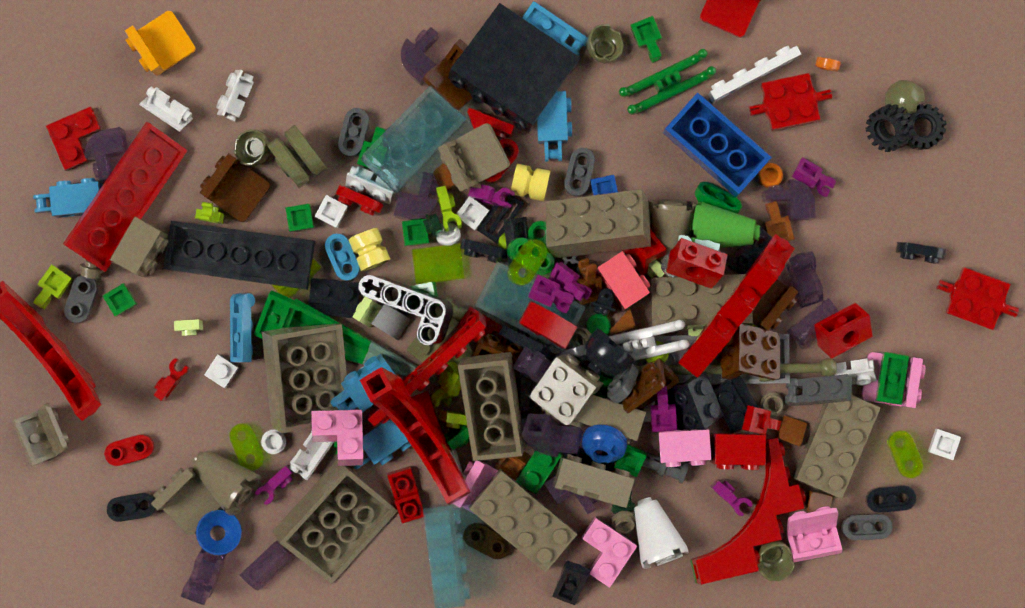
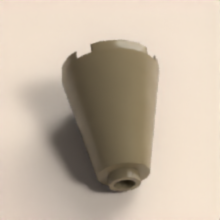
[649,199,698,267]
[193,451,262,516]

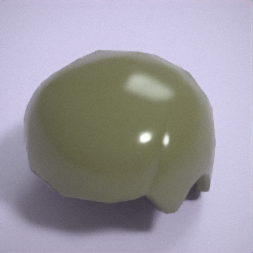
[586,24,624,64]
[885,80,925,114]
[234,129,271,166]
[758,541,795,581]

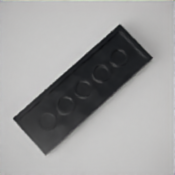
[163,221,315,290]

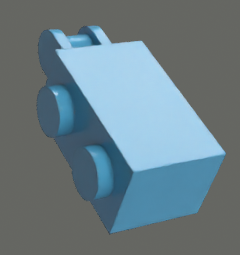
[537,91,572,162]
[33,178,103,218]
[330,354,396,413]
[354,419,412,470]

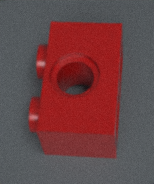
[666,238,727,289]
[814,303,873,359]

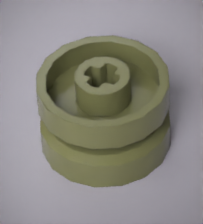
[267,125,327,188]

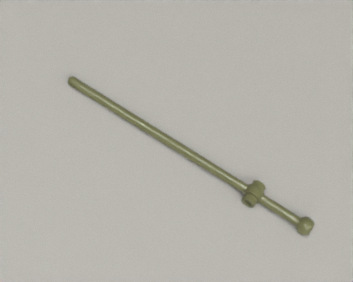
[539,358,837,382]

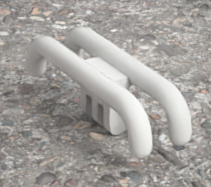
[609,320,690,361]

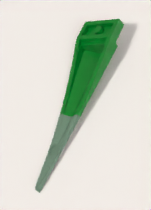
[254,290,441,387]

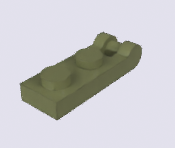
[406,296,467,362]

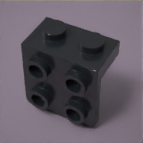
[657,371,724,430]

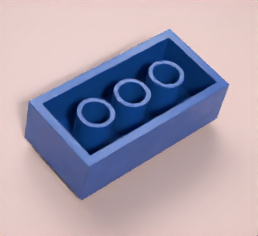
[663,92,772,197]

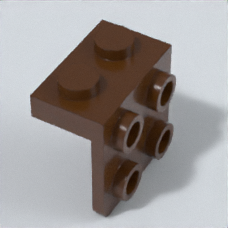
[423,39,473,111]
[199,153,270,222]
[752,279,799,331]
[721,324,780,381]
[623,358,679,413]

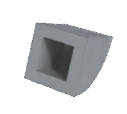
[372,304,411,340]

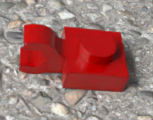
[154,358,189,401]
[742,405,782,435]

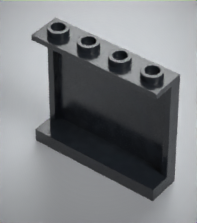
[448,3,580,133]

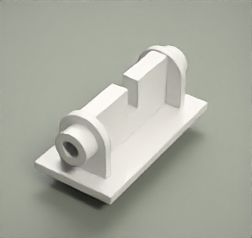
[216,70,254,122]
[139,86,193,132]
[345,166,398,204]
[836,358,877,385]
[289,431,334,480]

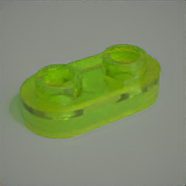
[507,239,547,285]
[229,423,265,471]
[887,430,923,478]

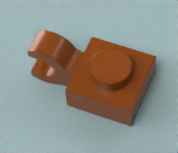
[763,201,795,241]
[576,258,602,305]

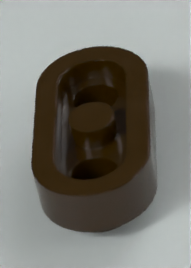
[463,523,510,560]

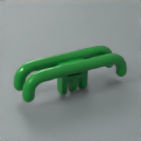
[619,49,716,115]

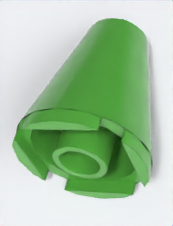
[692,202,760,248]

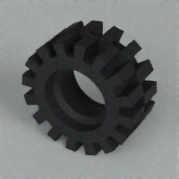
[865,104,914,152]
[907,104,947,150]

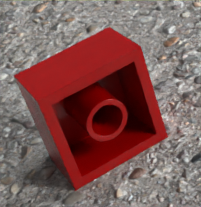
[710,433,766,470]

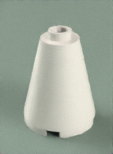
[634,497,689,569]

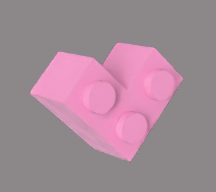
[312,410,363,466]
[659,428,711,467]
[581,517,637,588]

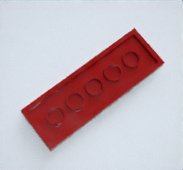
[63,122,188,272]
[368,311,486,427]

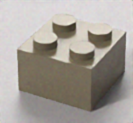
[110,217,169,278]

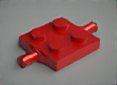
[749,73,832,131]
[936,267,1019,330]

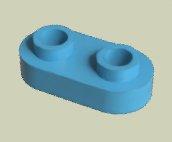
[325,234,360,281]

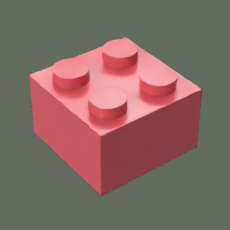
[596,251,651,311]

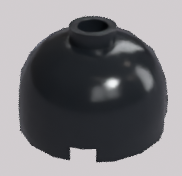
[585,328,634,376]

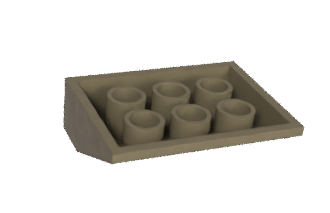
[262,324,349,433]
[273,460,398,584]

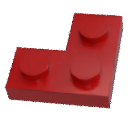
[46,106,102,171]

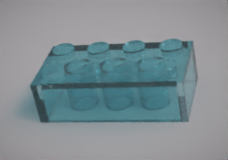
[361,85,466,194]
[475,262,586,352]
[423,503,471,608]

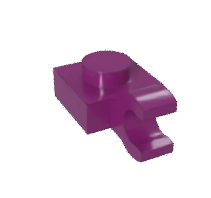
[791,157,836,197]
[468,185,515,208]
[548,262,592,301]
[528,275,575,313]
[651,387,677,432]
[255,465,294,505]
[710,480,753,516]

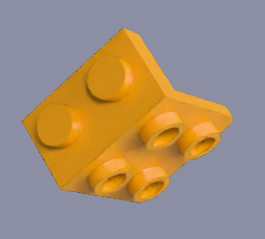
[124,11,196,76]

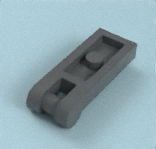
[785,374,852,406]

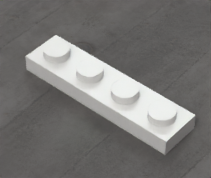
[708,46,801,104]

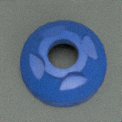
[582,425,627,464]
[196,510,242,555]

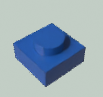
[590,175,618,195]

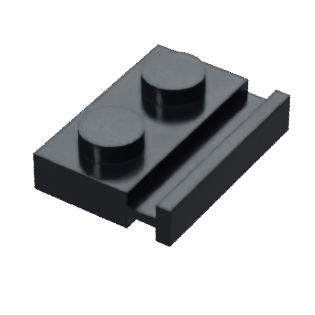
[309,278,360,319]
[499,325,555,363]
[712,376,759,434]

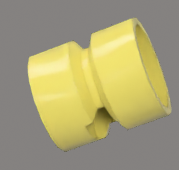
[511,163,551,202]
[348,228,391,272]

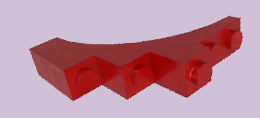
[678,234,795,378]
[0,281,102,421]
[360,367,471,505]
[692,438,806,585]

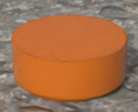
[815,57,841,72]
[758,163,783,188]

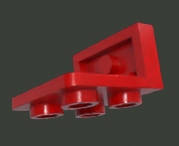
[700,0,761,38]

